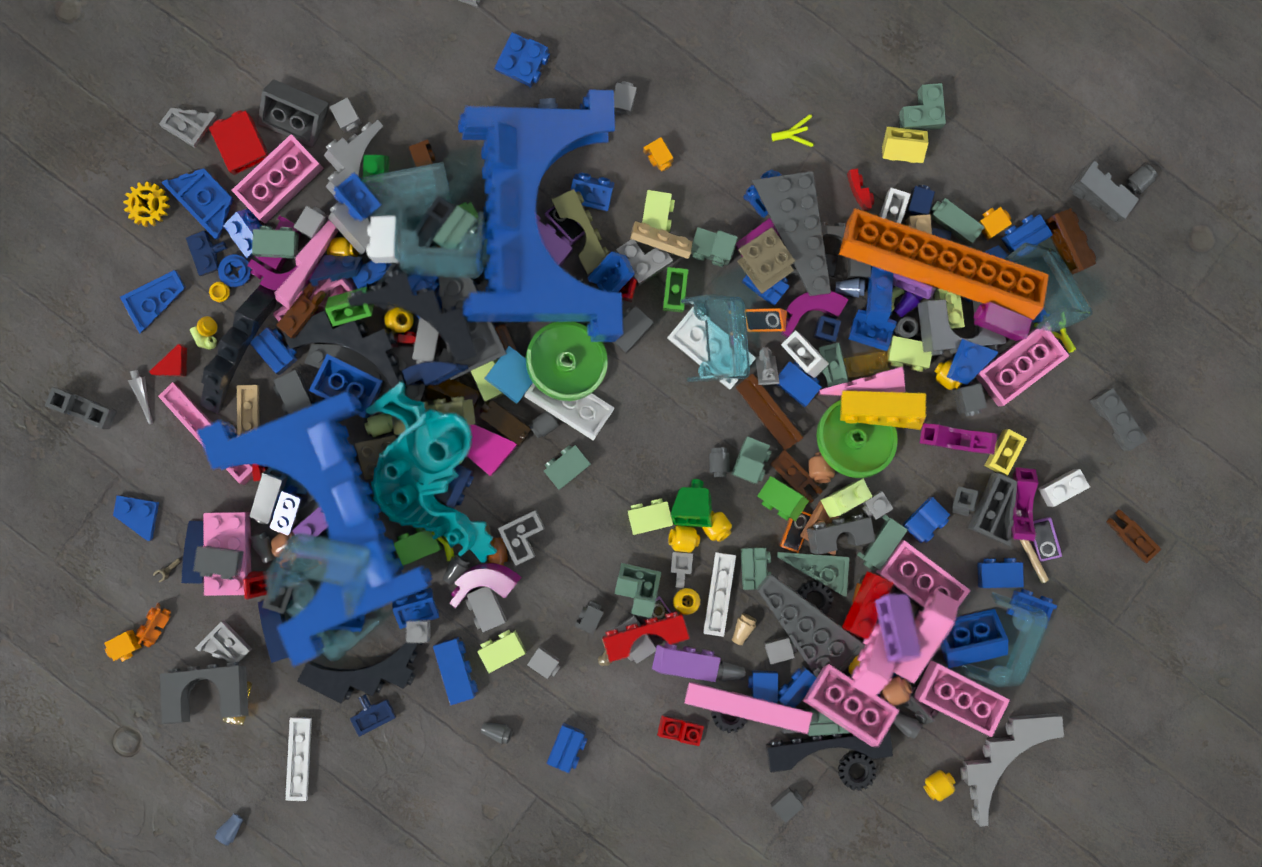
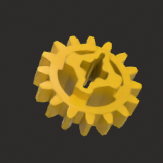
[123,182,170,227]

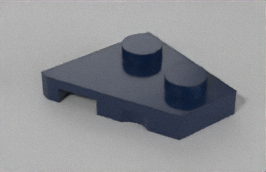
[310,255,363,286]

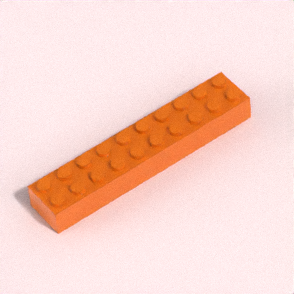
[839,208,1049,320]

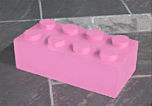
[232,134,324,223]
[975,323,1069,407]
[204,512,251,596]
[876,540,971,608]
[893,590,959,683]
[852,617,896,697]
[913,660,1010,737]
[803,664,899,747]

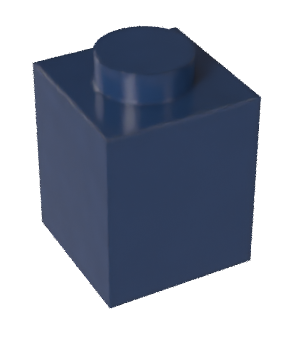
[905,185,935,216]
[813,316,841,343]

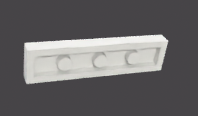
[703,552,736,637]
[286,717,312,801]

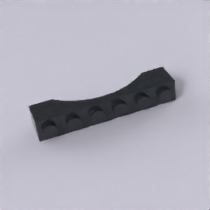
[377,195,456,310]
[766,730,893,772]

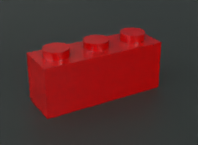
[842,571,893,640]

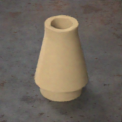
[732,613,757,645]

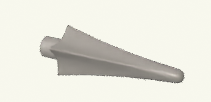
[128,370,153,424]

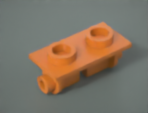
[136,603,171,647]

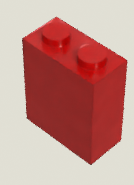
[209,110,269,175]

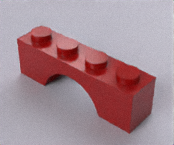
[602,611,689,662]

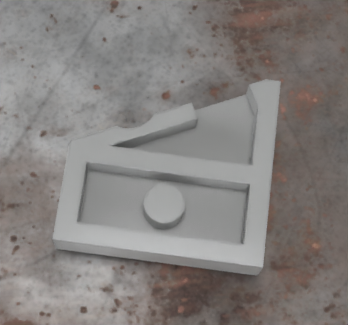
[159,108,217,148]
[195,620,252,662]

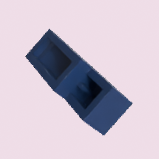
[402,362,468,385]
[182,521,204,584]
[258,600,289,663]

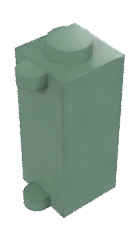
[930,198,984,246]
[857,515,908,571]

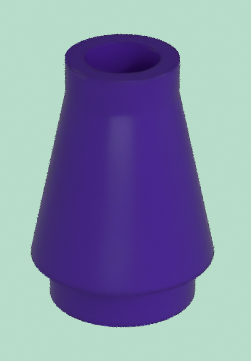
[894,291,923,317]

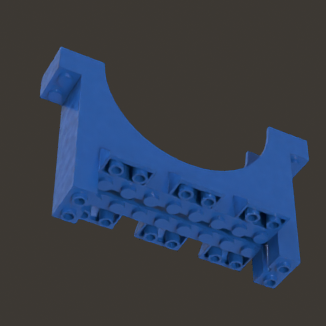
[458,90,623,342]
[197,392,433,666]

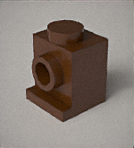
[409,139,436,174]

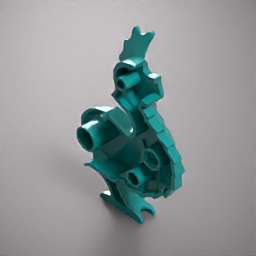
[365,382,497,563]

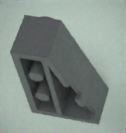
[1069,161,1139,222]
[968,472,1017,546]

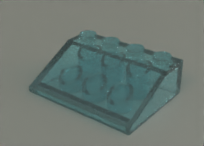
[362,162,454,237]

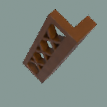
[735,373,803,450]

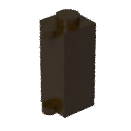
[425,379,481,410]
[480,400,532,446]

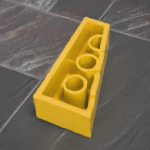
[840,391,926,430]

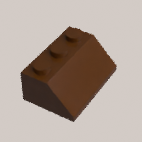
[1045,208,1096,276]

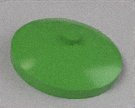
[526,322,608,401]
[817,400,898,478]

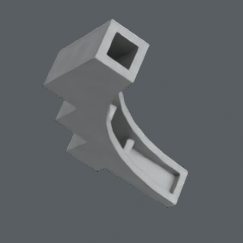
[324,120,383,255]
[960,713,1064,826]

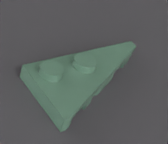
[777,552,849,596]

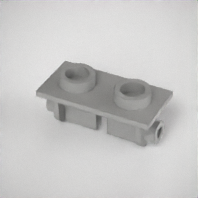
[755,347,779,385]

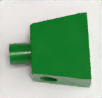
[363,155,389,195]
[670,479,712,527]

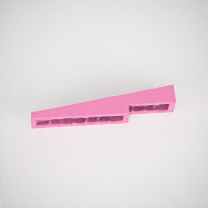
[275,220,339,309]
[158,382,253,485]
[684,682,813,734]

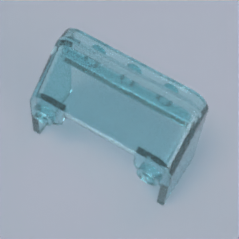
[397,208,486,278]
[1005,242,1093,332]
[681,295,750,382]
[266,533,371,617]
[285,564,380,661]
[962,592,1049,687]

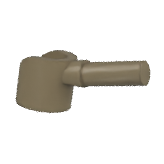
[153,558,181,582]

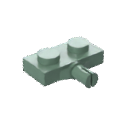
[819,343,849,387]

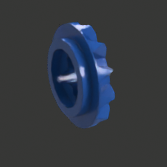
[218,255,252,287]

